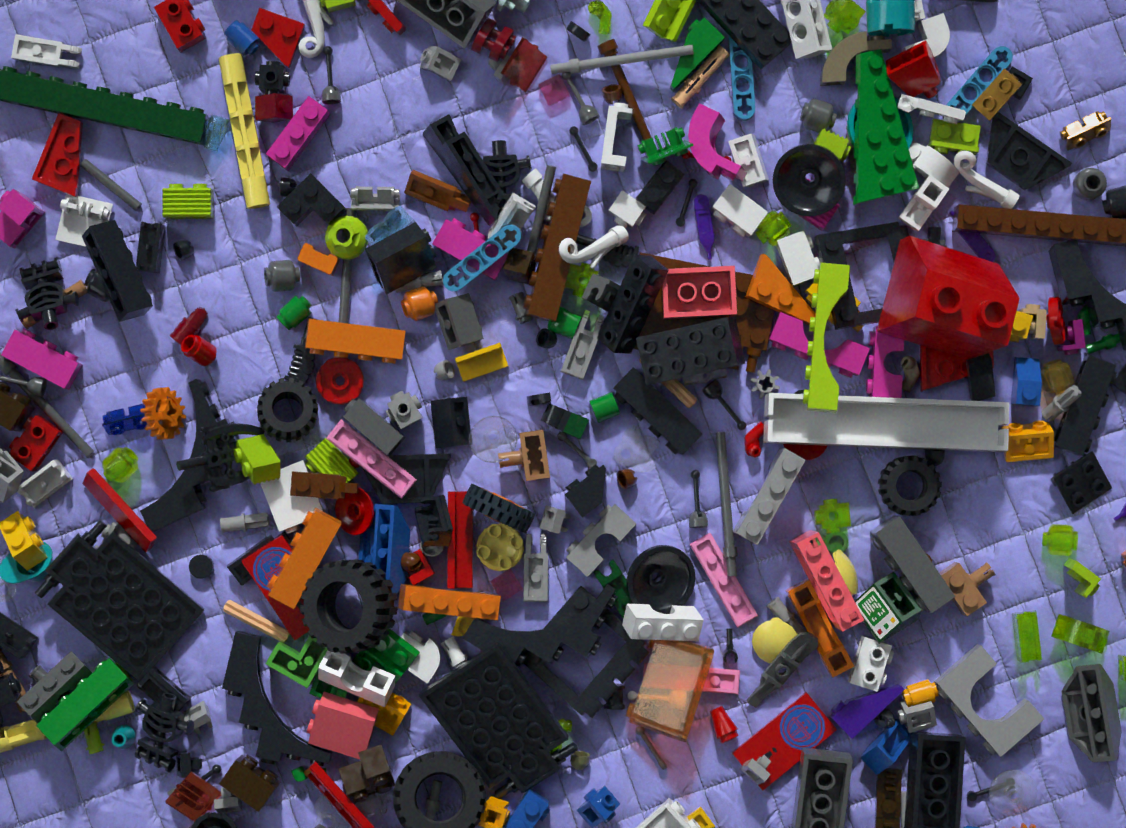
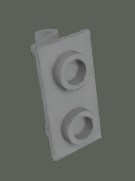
[351,186,400,211]

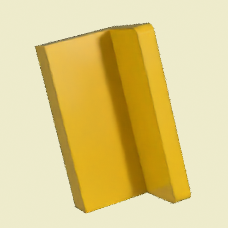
[455,343,509,382]

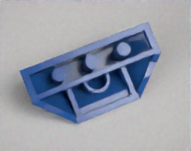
[358,504,410,594]

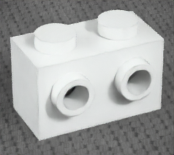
[847,635,894,692]

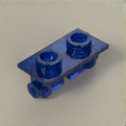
[102,403,147,435]

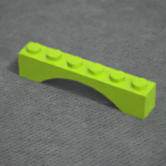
[803,263,850,413]

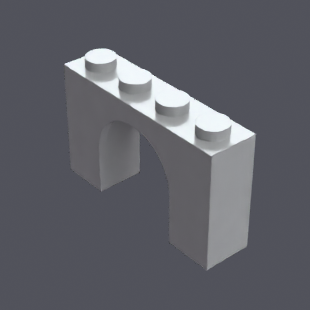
[733,448,806,545]
[934,644,1044,757]

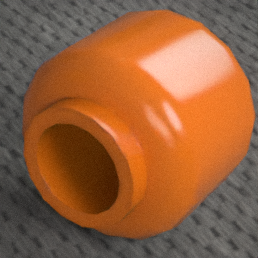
[401,286,438,321]

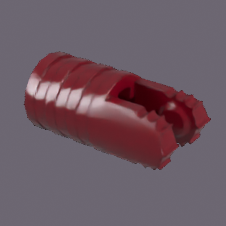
[169,306,208,345]

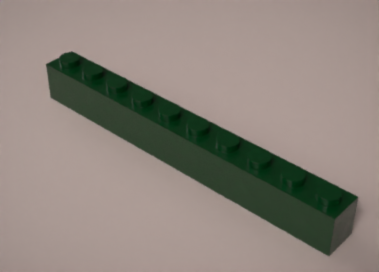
[0,66,209,145]

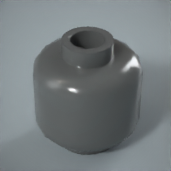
[800,99,837,133]
[1073,168,1107,200]
[264,260,300,292]

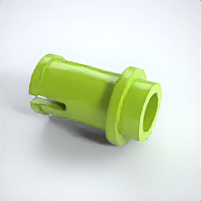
[84,723,105,754]

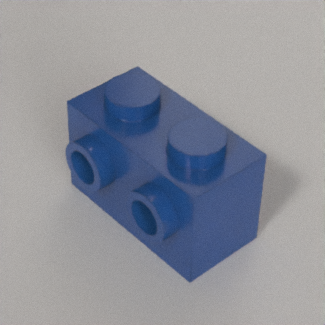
[503,788,550,828]

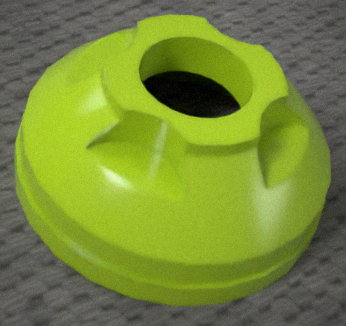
[325,216,369,260]

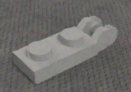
[561,310,604,380]
[523,534,548,602]

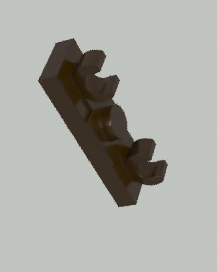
[875,768,902,828]

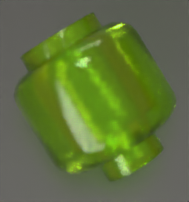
[755,210,792,246]
[102,447,138,483]
[1042,524,1078,556]

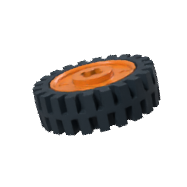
[462,483,535,533]

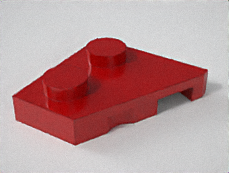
[251,8,305,68]

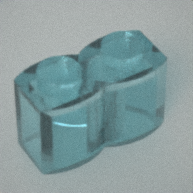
[365,206,415,245]

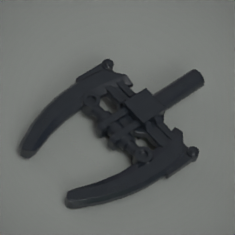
[176,423,265,492]

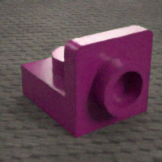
[1057,319,1086,355]

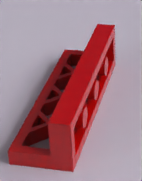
[447,491,473,589]

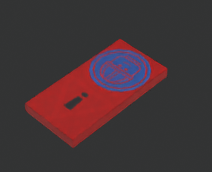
[241,534,310,640]
[732,692,837,791]

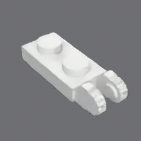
[11,34,82,69]

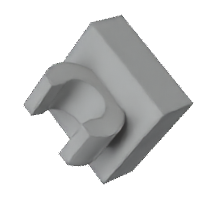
[488,55,518,85]
[540,505,571,534]
[183,701,212,734]
[740,755,771,785]
[214,788,242,814]

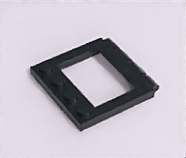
[815,222,909,330]
[524,586,650,718]

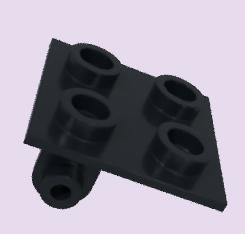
[1050,451,1112,514]

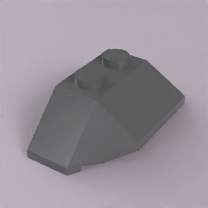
[1061,664,1122,762]

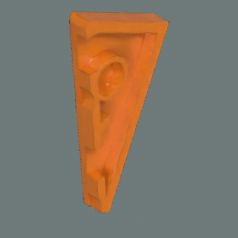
[745,254,815,326]

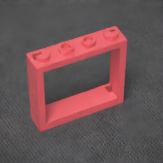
[789,530,864,632]

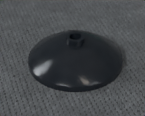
[773,144,846,216]
[626,545,696,614]

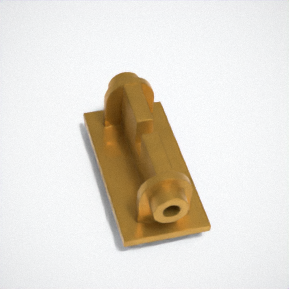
[972,68,1022,121]
[1060,111,1111,151]

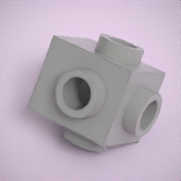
[386,391,423,429]

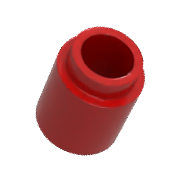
[181,335,217,366]

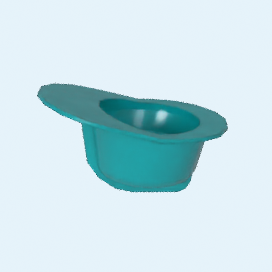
[0,542,53,584]

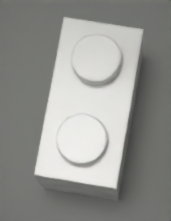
[711,184,768,237]
[775,230,820,286]

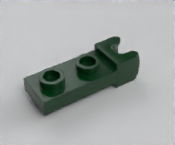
[593,559,633,619]

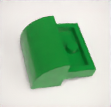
[352,629,420,684]

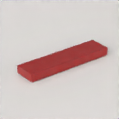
[82,468,157,553]
[304,762,375,828]

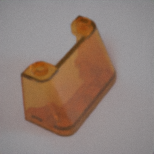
[626,640,714,742]

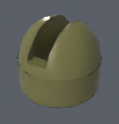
[570,751,590,770]

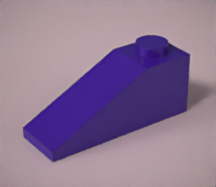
[830,684,905,739]

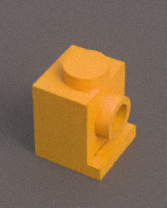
[478,796,510,828]

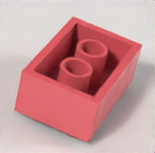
[661,266,737,320]

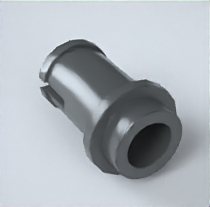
[509,292,533,324]

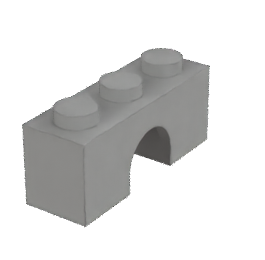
[566,504,636,577]

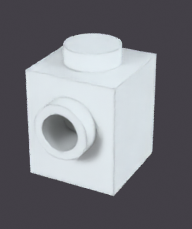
[608,190,647,229]

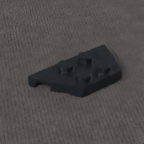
[986,112,1072,190]
[362,453,451,504]

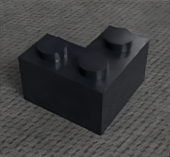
[277,173,346,227]

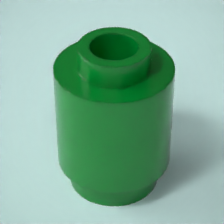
[276,295,312,330]

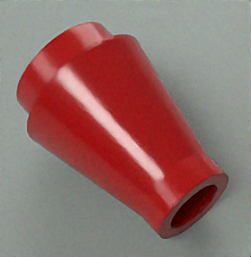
[710,706,739,744]

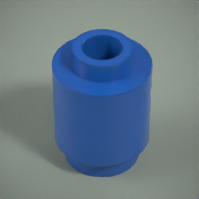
[224,20,260,56]

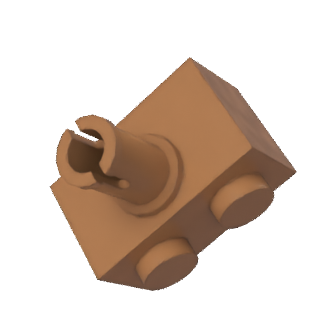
[498,430,550,481]
[939,562,996,616]

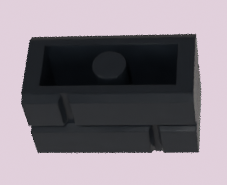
[636,161,684,215]

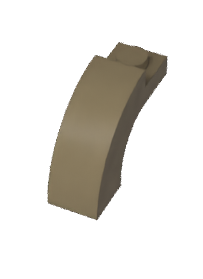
[820,31,892,86]

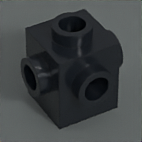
[255,61,290,95]

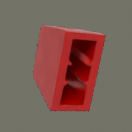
[886,40,941,98]

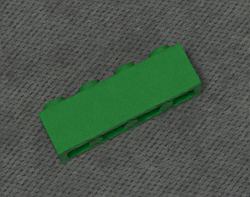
[36,658,134,752]

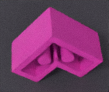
[0,189,45,249]

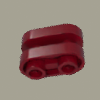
[471,18,517,62]

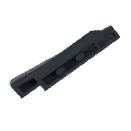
[423,114,503,225]

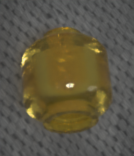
[1041,359,1075,396]

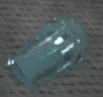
[204,114,230,151]

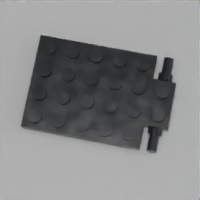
[35,520,204,682]
[419,642,578,799]

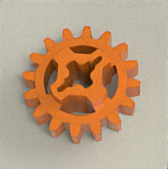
[140,387,186,440]

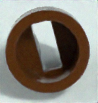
[602,84,622,104]
[617,469,637,489]
[401,552,422,572]

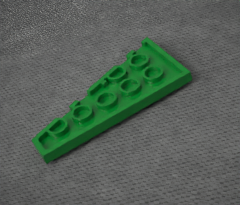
[853,49,919,205]

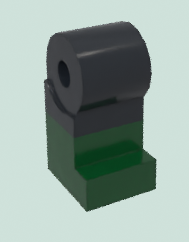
[540,403,589,439]

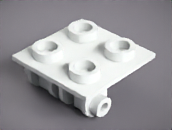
[55,193,113,247]

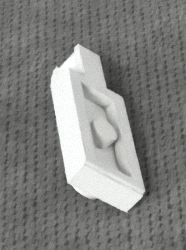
[897,94,966,124]

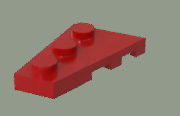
[32,113,83,198]
[920,345,994,392]

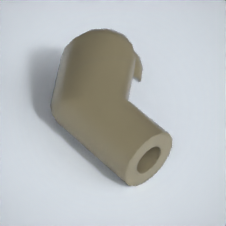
[901,356,920,393]

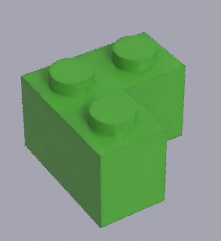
[265,636,327,688]

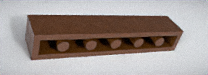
[523,173,591,323]

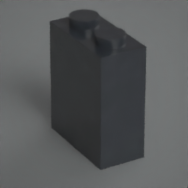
[365,222,437,295]

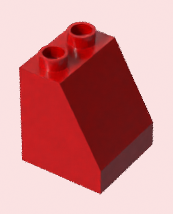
[877,235,1020,359]

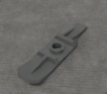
[746,632,818,708]

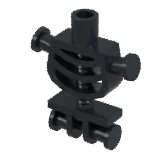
[483,140,532,215]
[15,257,79,330]
[135,693,194,773]

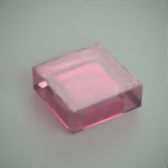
[538,74,570,107]
[490,568,523,602]

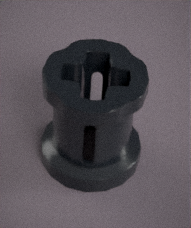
[604,683,625,710]

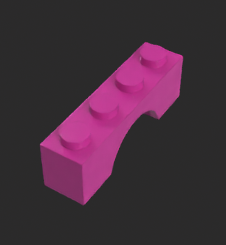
[769,312,870,378]

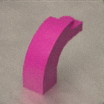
[688,103,747,181]

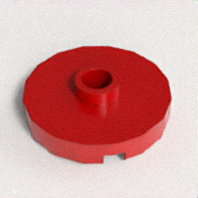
[1046,297,1066,345]
[316,357,364,405]

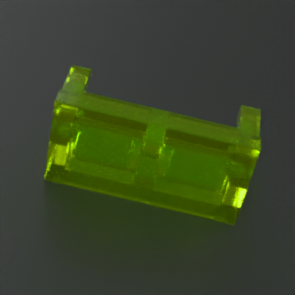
[1012,610,1042,663]

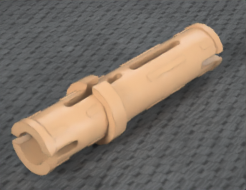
[671,45,730,109]

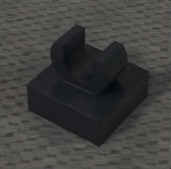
[176,751,202,778]

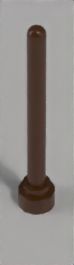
[597,39,651,141]

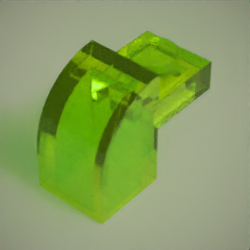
[1051,614,1110,654]

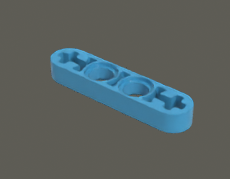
[728,36,755,121]
[946,46,1013,122]
[443,224,522,291]

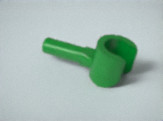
[291,766,327,782]

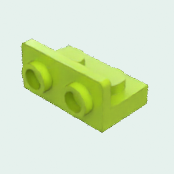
[643,0,696,42]
[928,119,981,155]
[1063,558,1101,598]

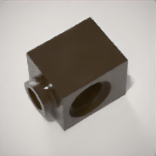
[503,248,538,284]

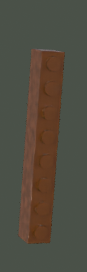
[952,204,1126,247]

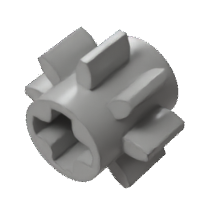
[750,369,780,398]

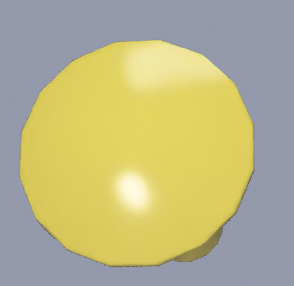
[476,523,524,571]
[833,550,858,595]
[752,617,797,663]

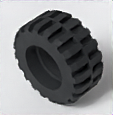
[300,559,398,654]
[393,751,486,828]

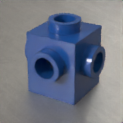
[576,786,620,828]

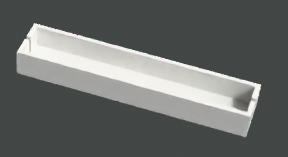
[763,393,1009,452]

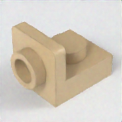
[1019,304,1047,340]

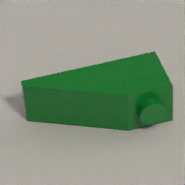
[670,17,725,92]

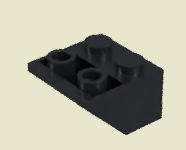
[565,464,606,518]

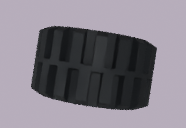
[257,378,318,442]
[878,456,942,516]

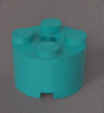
[866,0,915,37]

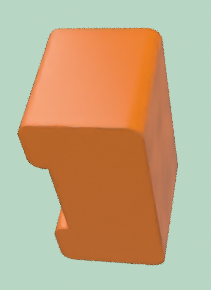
[297,243,340,276]

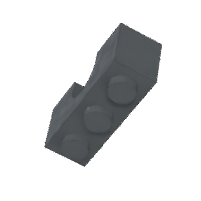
[17,651,92,724]

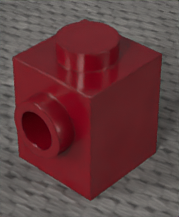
[255,93,293,123]

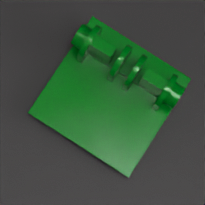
[637,127,693,166]

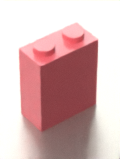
[306,692,379,759]

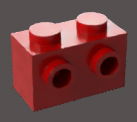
[154,0,206,52]
[9,415,63,471]

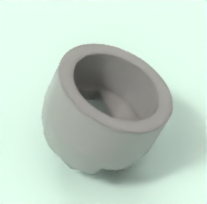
[434,360,455,381]

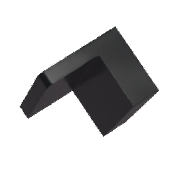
[431,397,472,448]

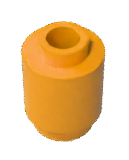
[901,679,939,707]

